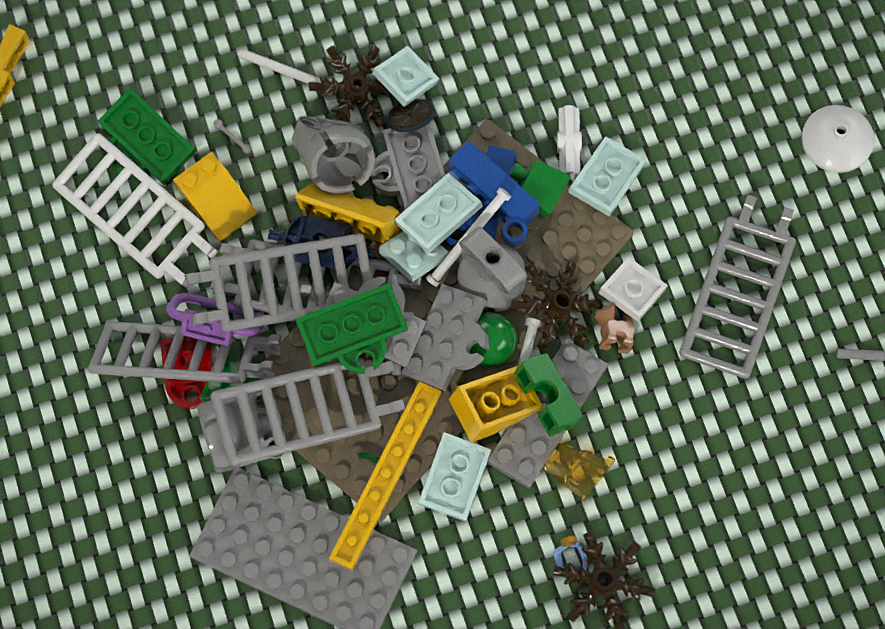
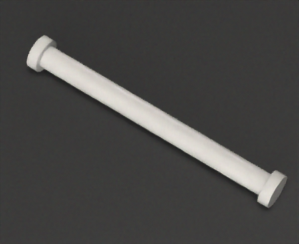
[426,188,511,287]

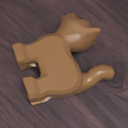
[594,303,635,354]

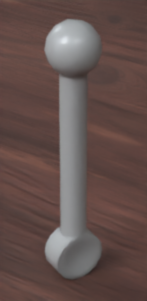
[213,119,251,154]

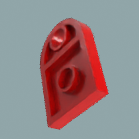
[160,336,213,409]

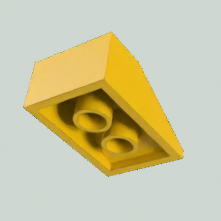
[173,152,258,243]
[448,365,544,443]

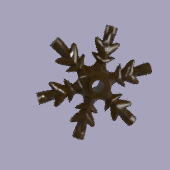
[308,45,391,128]
[511,262,603,348]
[553,532,656,629]

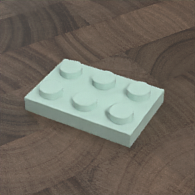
[568,136,647,217]
[395,173,483,254]
[418,432,491,522]

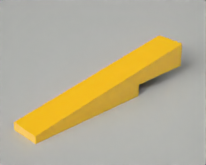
[0,24,30,107]

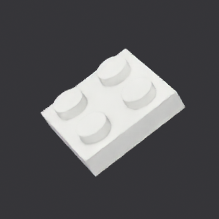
[599,257,668,322]

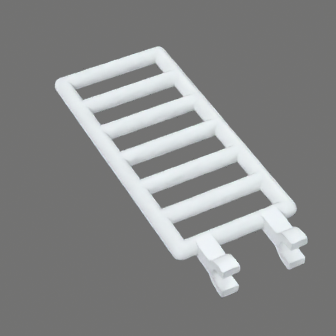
[52,133,218,288]

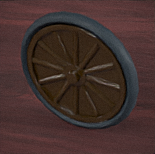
[386,99,435,132]

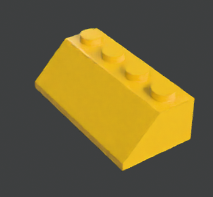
[295,183,400,244]

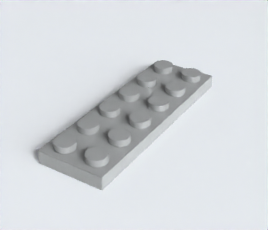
[487,339,608,489]

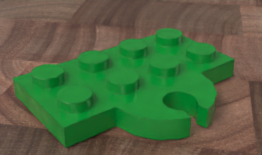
[97,88,197,185]
[295,283,408,374]

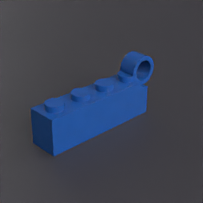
[449,141,540,247]
[446,145,517,248]

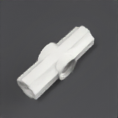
[557,105,582,180]

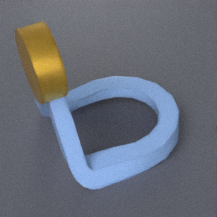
[553,536,588,572]

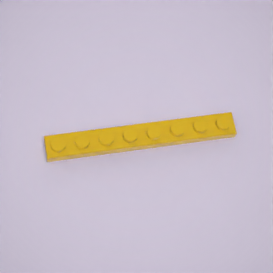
[329,381,442,571]

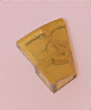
[544,444,616,500]

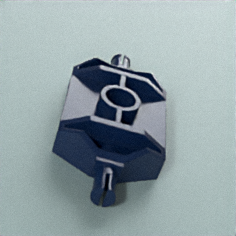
[268,215,375,270]

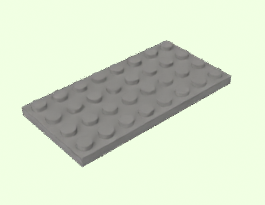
[189,468,418,629]

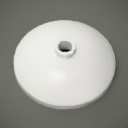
[802,105,874,173]

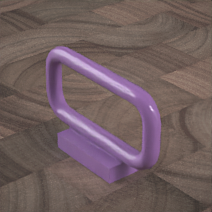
[166,293,264,346]

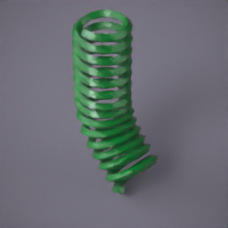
[357,452,380,465]

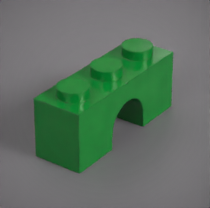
[514,353,583,437]

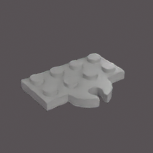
[371,123,445,210]
[323,277,426,368]
[401,284,489,392]

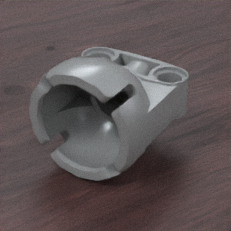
[292,116,375,194]
[457,226,528,312]
[197,390,286,472]

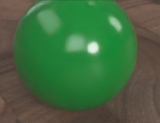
[470,312,518,368]

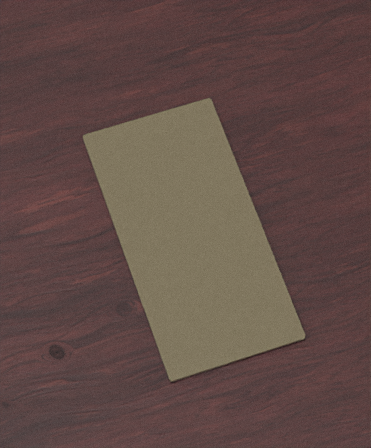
[255,120,633,521]

